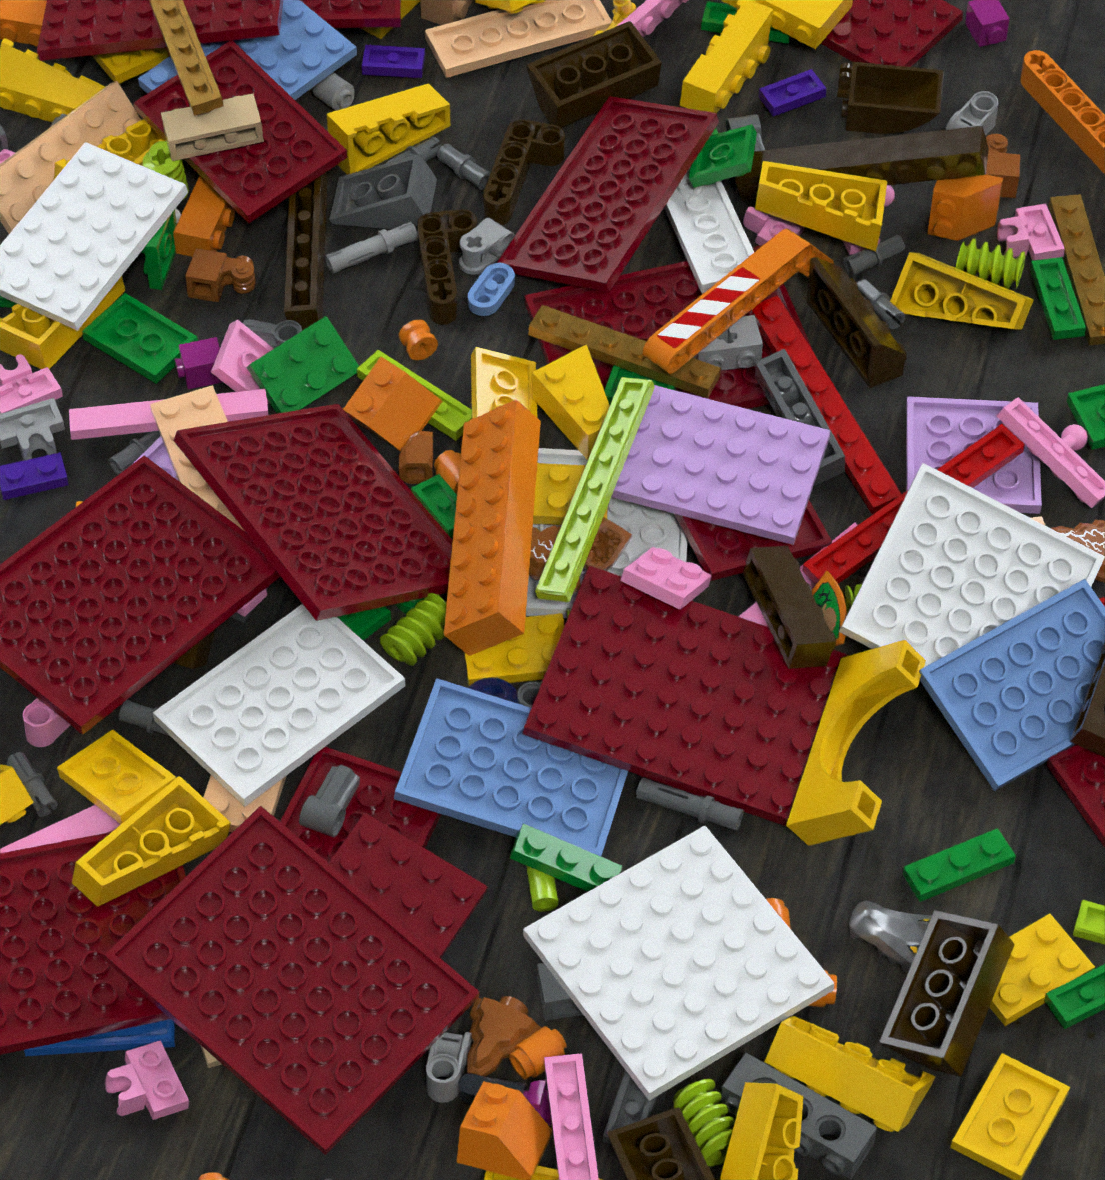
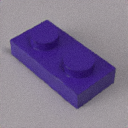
[362,45,425,78]
[758,69,827,116]
[0,453,69,500]

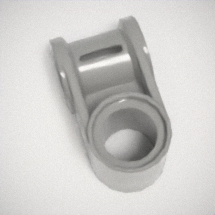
[946,91,998,136]
[459,218,515,275]
[426,1032,472,1102]

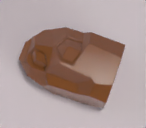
[399,431,433,484]
[583,517,632,571]

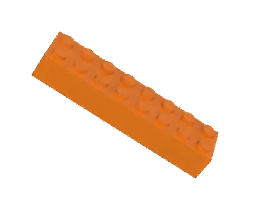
[444,399,541,656]

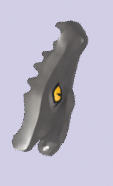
[849,901,932,974]

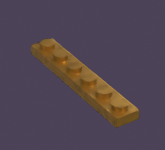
[149,0,224,116]
[1049,194,1105,345]
[528,305,721,398]

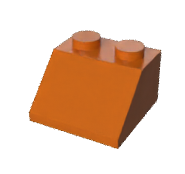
[927,174,1003,241]
[343,357,443,452]
[457,1081,552,1180]

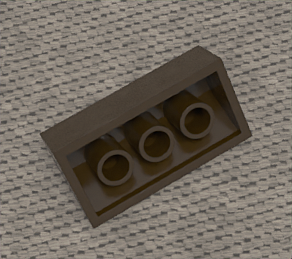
[527,21,662,128]
[806,257,907,388]
[880,910,1015,1077]
[607,1107,715,1180]

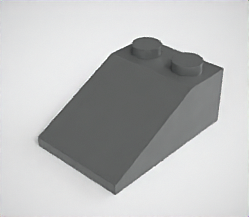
[330,154,437,229]

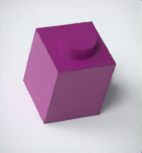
[965,0,1010,47]
[175,337,223,389]

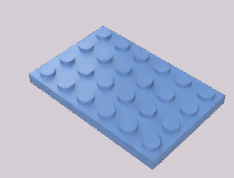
[138,0,357,100]
[919,579,1105,791]
[394,678,628,856]

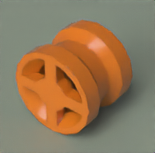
[399,320,438,360]

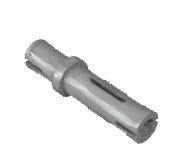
[325,221,418,274]

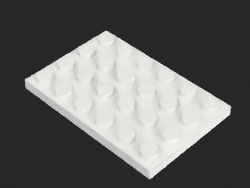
[0,142,188,331]
[153,604,405,807]

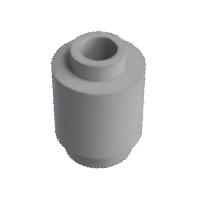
[311,72,354,111]

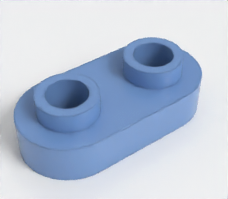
[468,263,515,316]

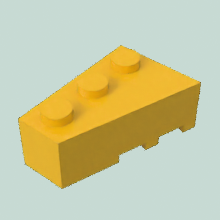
[532,344,610,460]

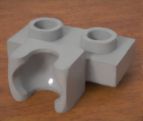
[0,398,65,460]

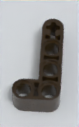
[483,119,565,226]
[418,209,477,325]

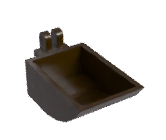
[837,62,944,134]

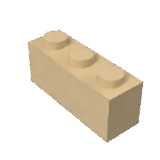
[161,93,264,161]

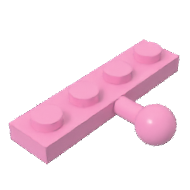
[997,397,1105,508]

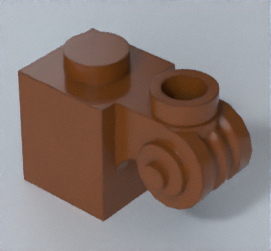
[986,134,1020,198]
[185,248,256,302]

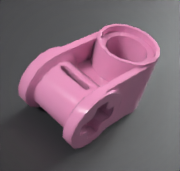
[23,698,70,747]

